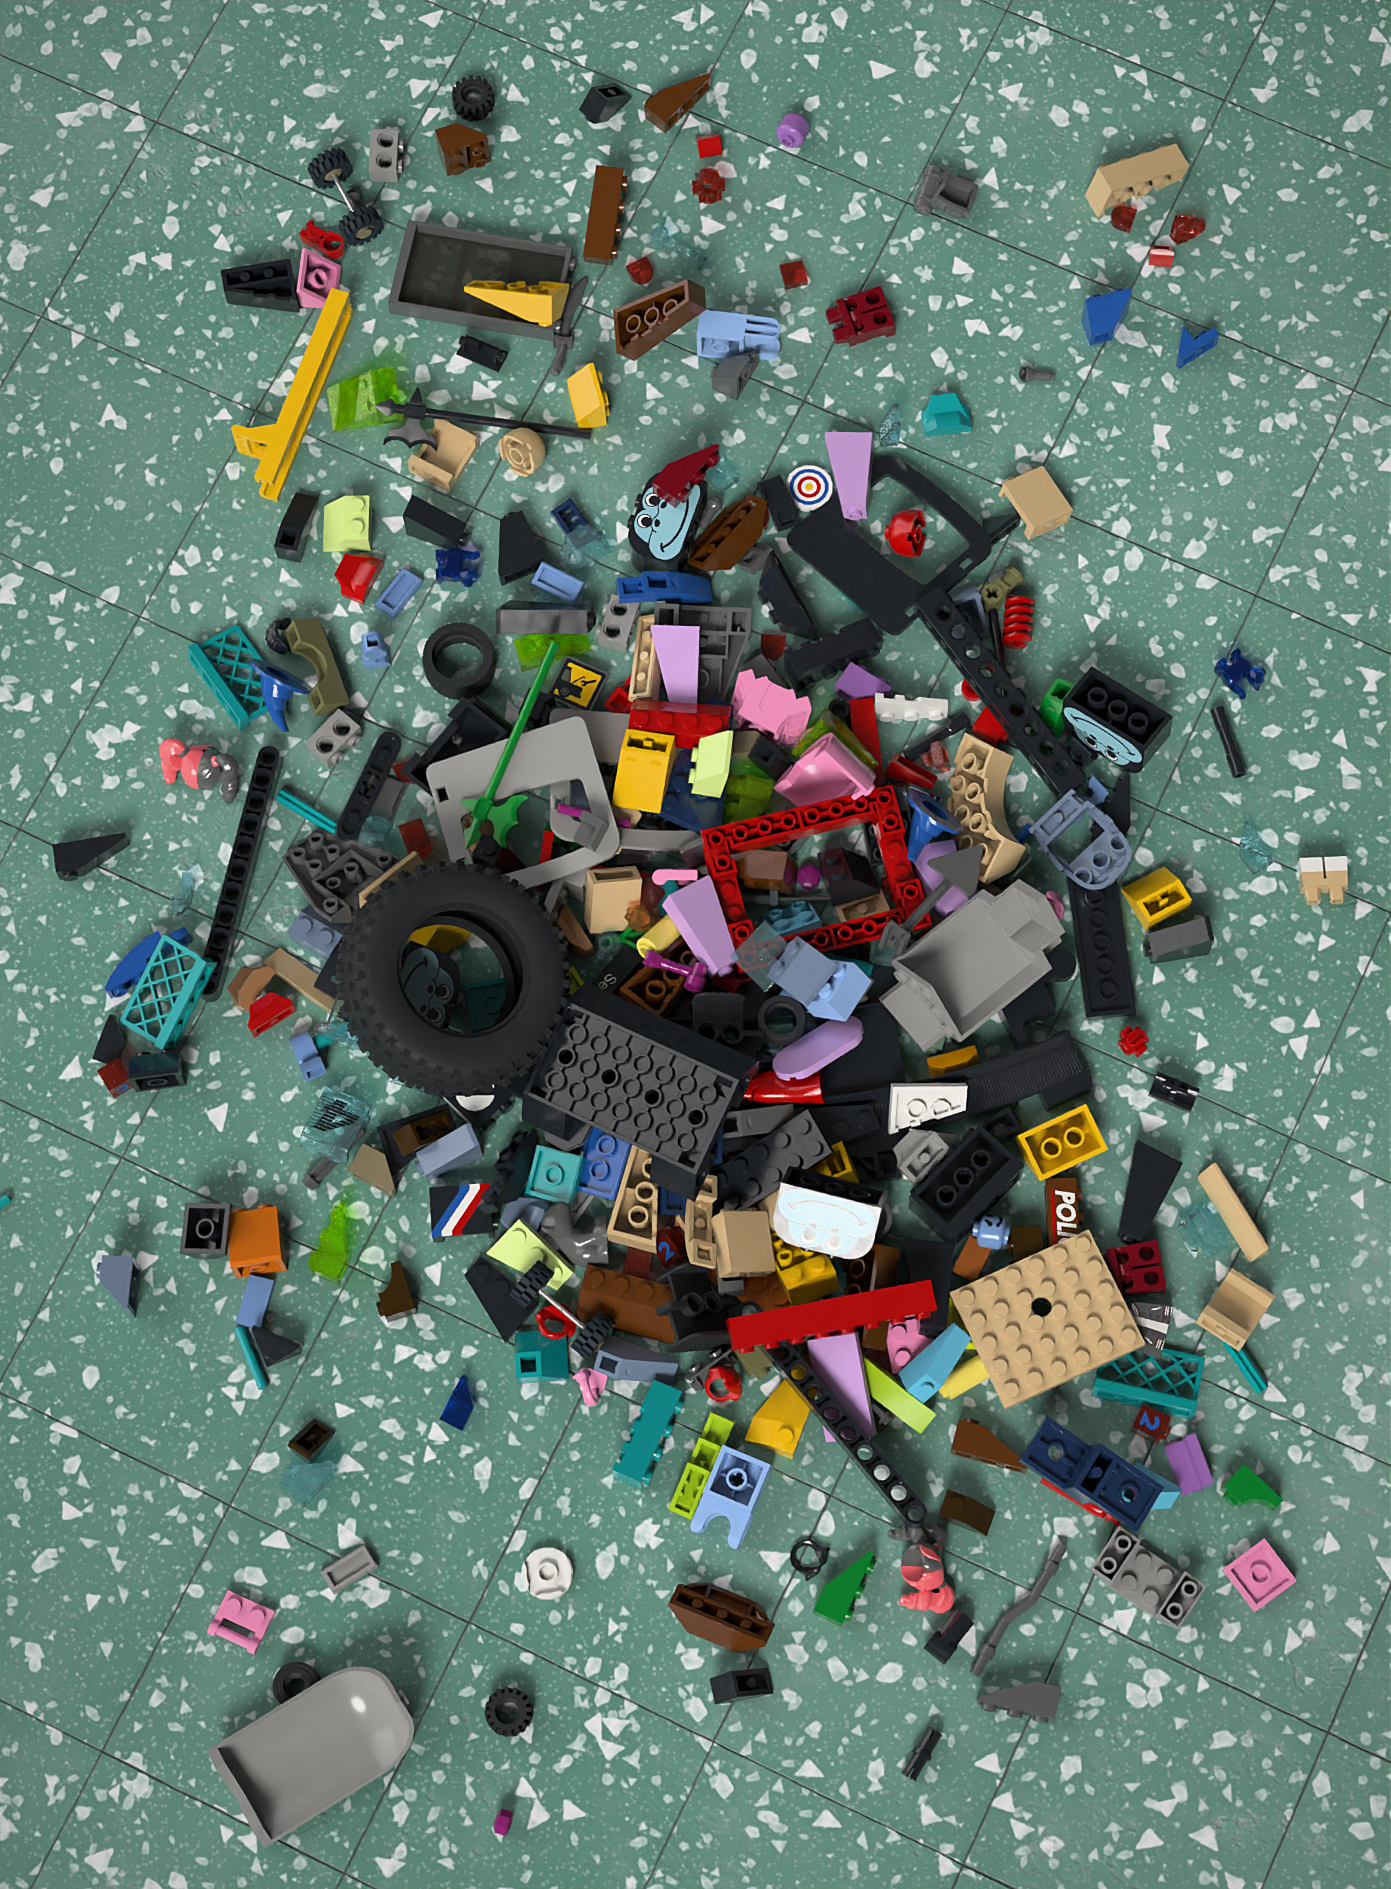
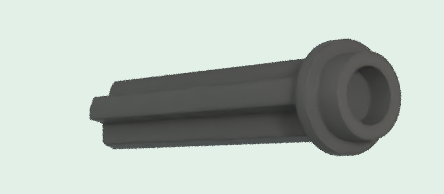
[302,1124,365,1191]

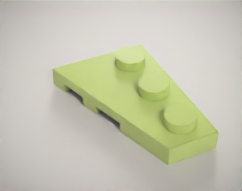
[486,1217,576,1290]

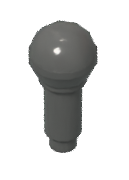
[699,496,723,530]

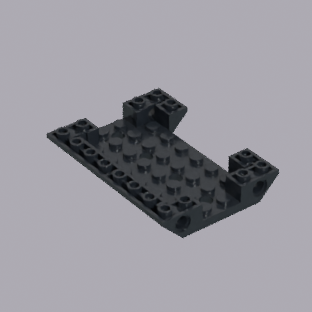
[521,982,759,1202]

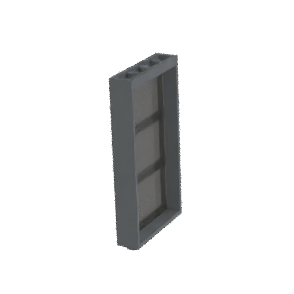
[388,220,577,341]

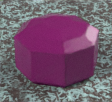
[797,864,821,890]
[493,1809,514,1836]

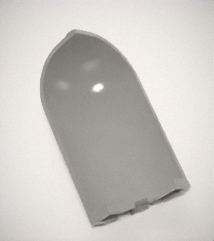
[207,1667,414,1848]

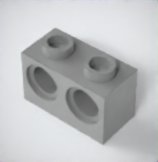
[368,129,404,182]
[595,594,640,653]
[305,708,362,769]

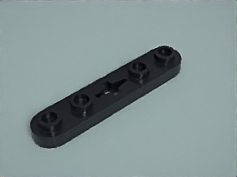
[335,731,401,841]

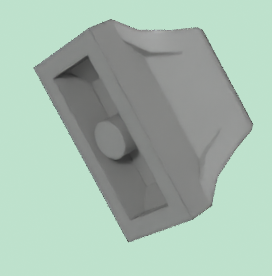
[893,1130,950,1185]

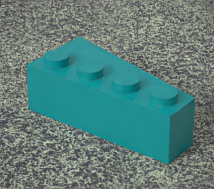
[612,1380,685,1490]

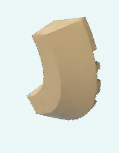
[947,733,1026,884]

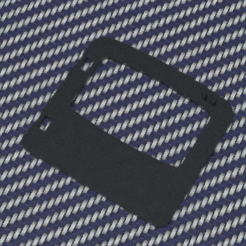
[787,455,993,636]

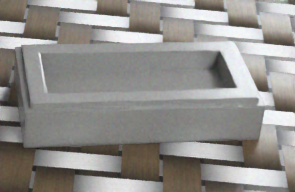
[320,1544,378,1595]

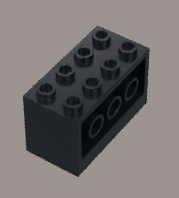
[908,1125,1025,1248]

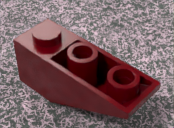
[652,443,721,508]

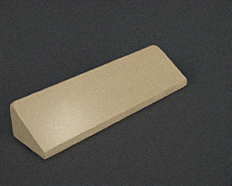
[628,614,662,702]
[263,948,347,1023]
[1198,1163,1269,1262]

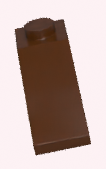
[644,73,711,134]
[950,1418,1027,1474]

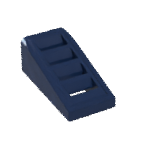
[550,498,597,551]

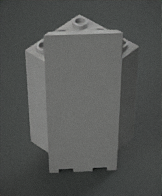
[878,879,1065,1052]

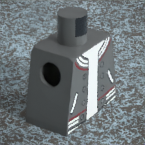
[1129,1302,1173,1360]

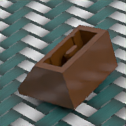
[435,123,491,176]

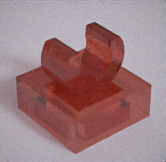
[921,741,950,773]

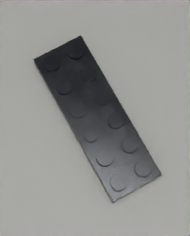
[1066,876,1136,1020]
[710,1109,835,1234]

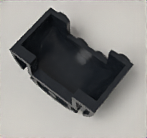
[400,697,508,802]

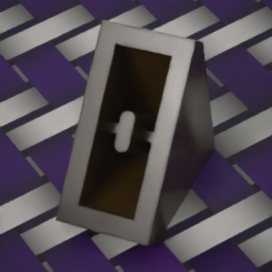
[287,1418,335,1466]

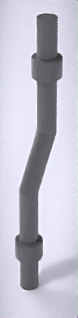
[970,1543,1067,1677]

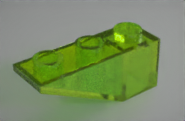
[513,634,591,672]
[308,1200,350,1286]

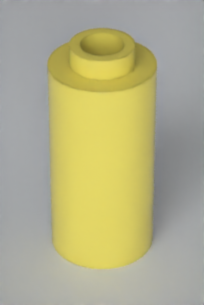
[637,914,681,958]
[938,1355,989,1400]

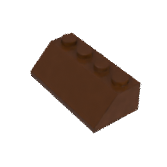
[575,1264,675,1344]

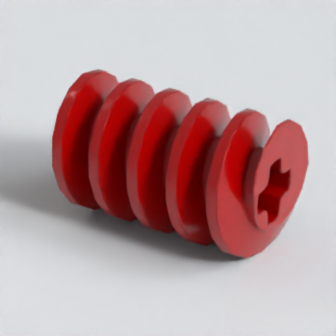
[1002,595,1035,649]

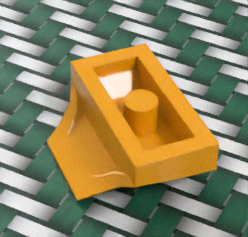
[926,1045,979,1078]

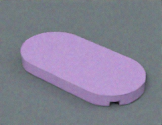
[773,1016,864,1081]

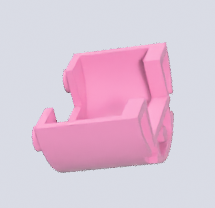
[773,733,876,807]

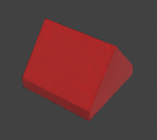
[695,133,722,159]
[1148,245,1174,267]

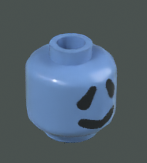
[972,1214,1011,1250]

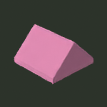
[296,248,341,308]

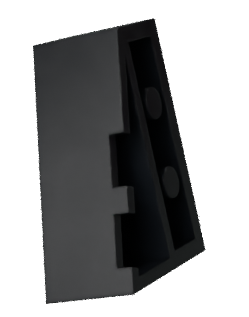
[221,258,300,313]

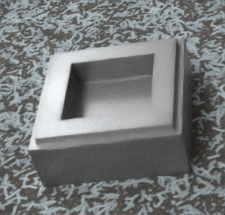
[678,837,705,869]

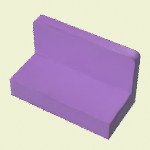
[1164,1433,1213,1496]

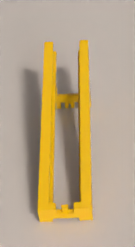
[231,288,354,502]

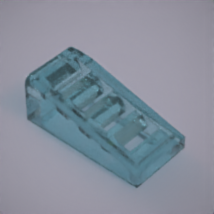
[879,403,901,446]

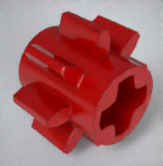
[1117,1025,1149,1057]

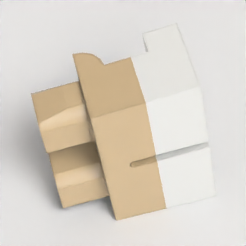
[1296,856,1348,905]

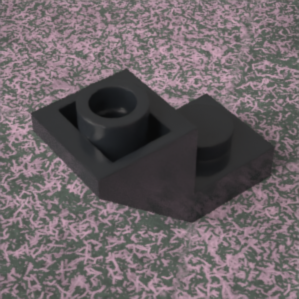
[757,475,800,532]

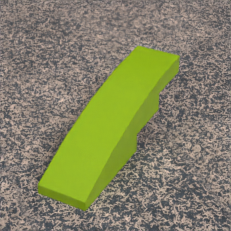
[862,1353,937,1434]
[668,1411,735,1520]

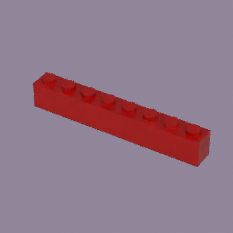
[726,1279,937,1355]

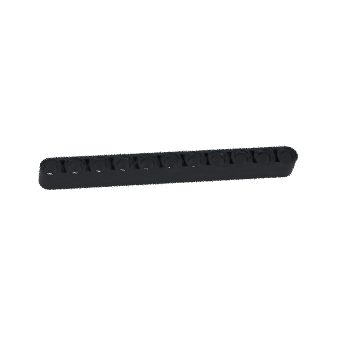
[201,746,282,1002]
[737,1301,927,1529]

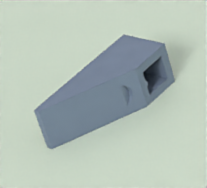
[593,1334,679,1384]

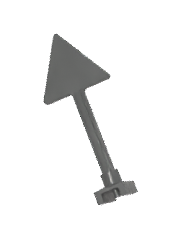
[878,845,983,960]

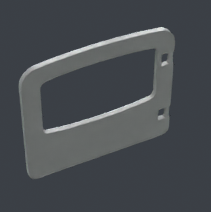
[549,708,701,851]
[426,716,621,891]

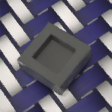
[737,546,768,575]

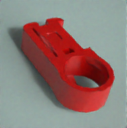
[299,220,346,259]

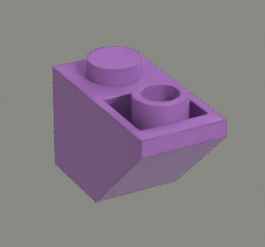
[834,662,892,702]

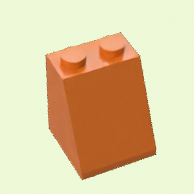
[228,1204,287,1279]

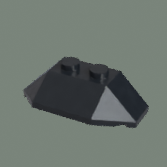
[757,550,818,641]

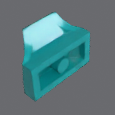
[921,393,972,437]

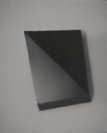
[982,513,1021,546]
[251,1325,303,1367]

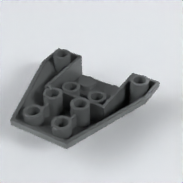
[282,828,401,923]

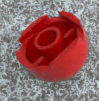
[884,510,926,558]

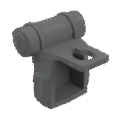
[913,165,979,219]

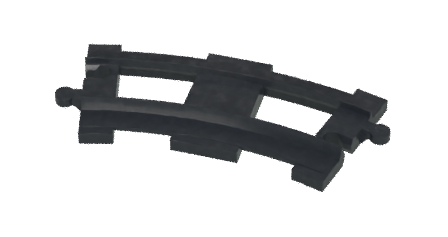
[613,950,1093,1161]

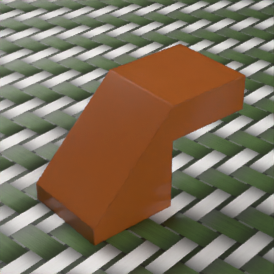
[952,1231,992,1282]

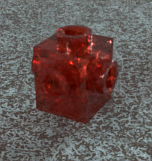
[691,168,725,204]

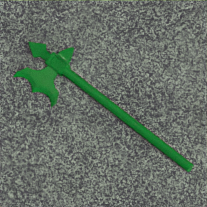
[460,641,560,849]

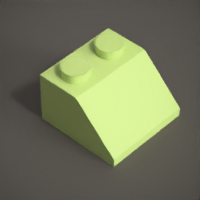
[323,495,372,552]
[688,730,733,798]

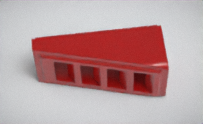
[883,753,938,789]

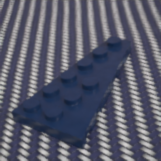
[652,696,734,835]

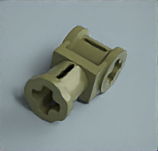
[981,566,1024,612]

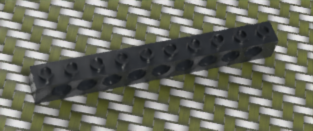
[913,586,1086,801]

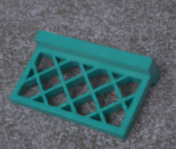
[188,624,289,731]
[119,934,217,1050]
[1091,1348,1205,1420]

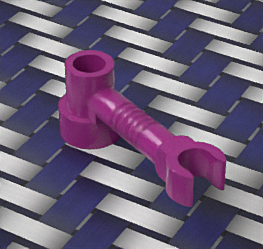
[643,950,708,993]

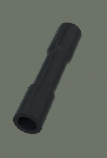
[1210,706,1247,778]
[902,712,971,762]

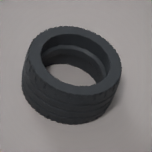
[422,622,496,700]

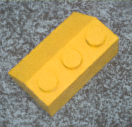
[1014,1104,1108,1182]

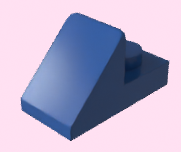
[1176,326,1219,369]

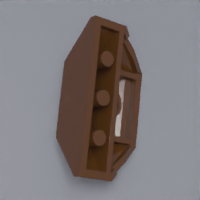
[688,493,767,571]
[668,1582,775,1652]

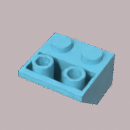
[762,901,822,940]

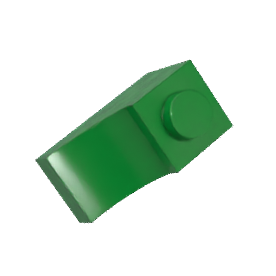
[1220,1464,1283,1511]

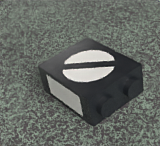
[437,1084,515,1135]

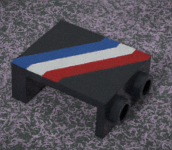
[429,1183,499,1243]

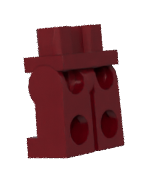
[825,285,895,347]
[1101,1240,1166,1297]

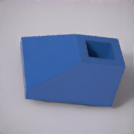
[1081,288,1132,346]

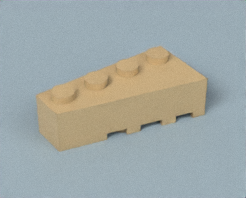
[1085,144,1190,217]
[607,1145,658,1254]

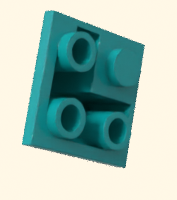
[515,1329,569,1384]

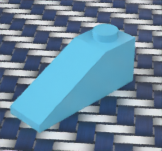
[898,1322,971,1404]

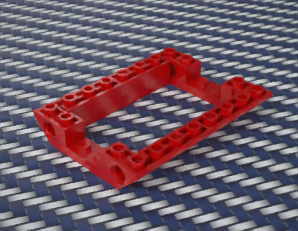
[700,785,932,974]

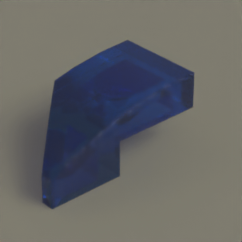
[440,1374,476,1431]

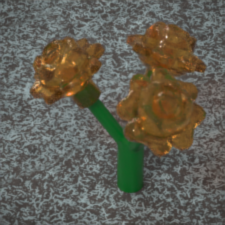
[604,905,663,967]

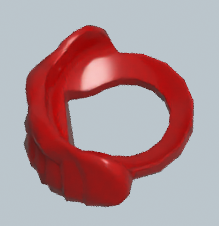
[535,1303,576,1340]
[704,1365,743,1402]

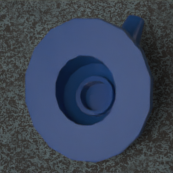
[249,659,311,732]
[906,790,963,862]

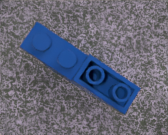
[616,571,713,605]
[105,926,193,999]

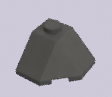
[710,350,759,400]

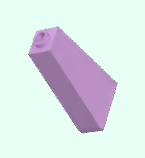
[825,432,875,520]
[651,625,700,704]
[906,840,969,921]
[662,875,738,979]

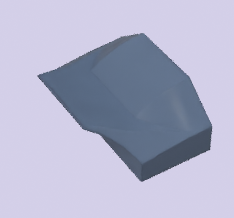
[500,1194,551,1233]

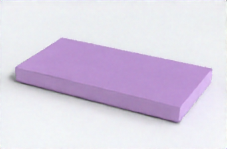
[807,1332,877,1442]

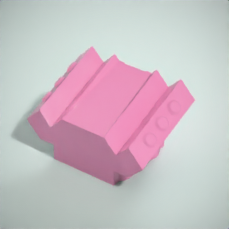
[731,669,812,746]

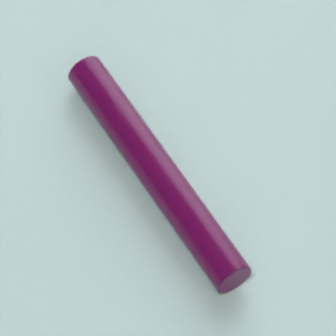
[557,803,631,829]

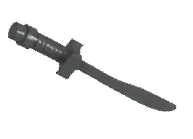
[550,277,588,376]
[741,891,831,908]

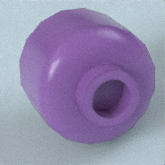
[776,113,810,148]

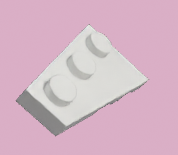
[874,693,948,722]
[888,1083,968,1134]

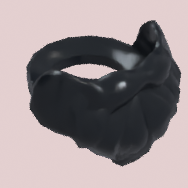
[265,617,291,655]

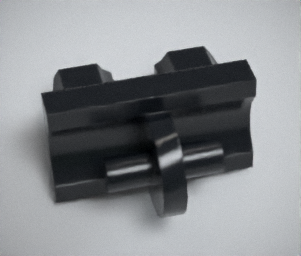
[1148,1072,1200,1113]

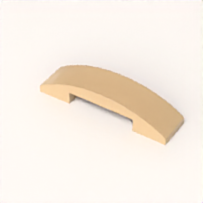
[685,1174,717,1269]

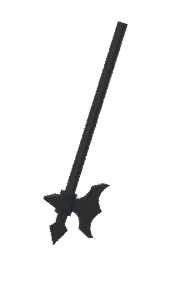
[373,387,591,453]

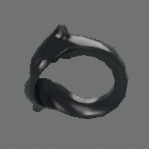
[790,1540,830,1581]

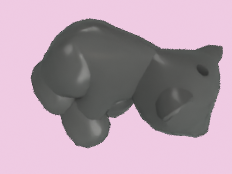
[541,1201,609,1267]

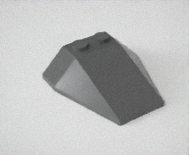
[654,603,752,703]

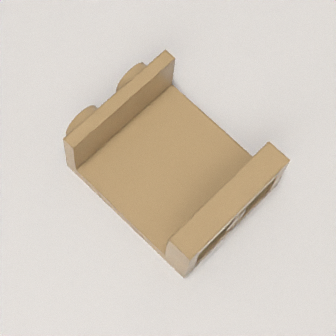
[1196,1268,1275,1351]

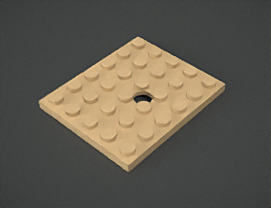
[950,1230,1146,1410]

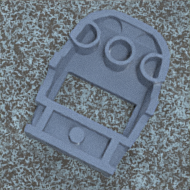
[1029,789,1131,890]

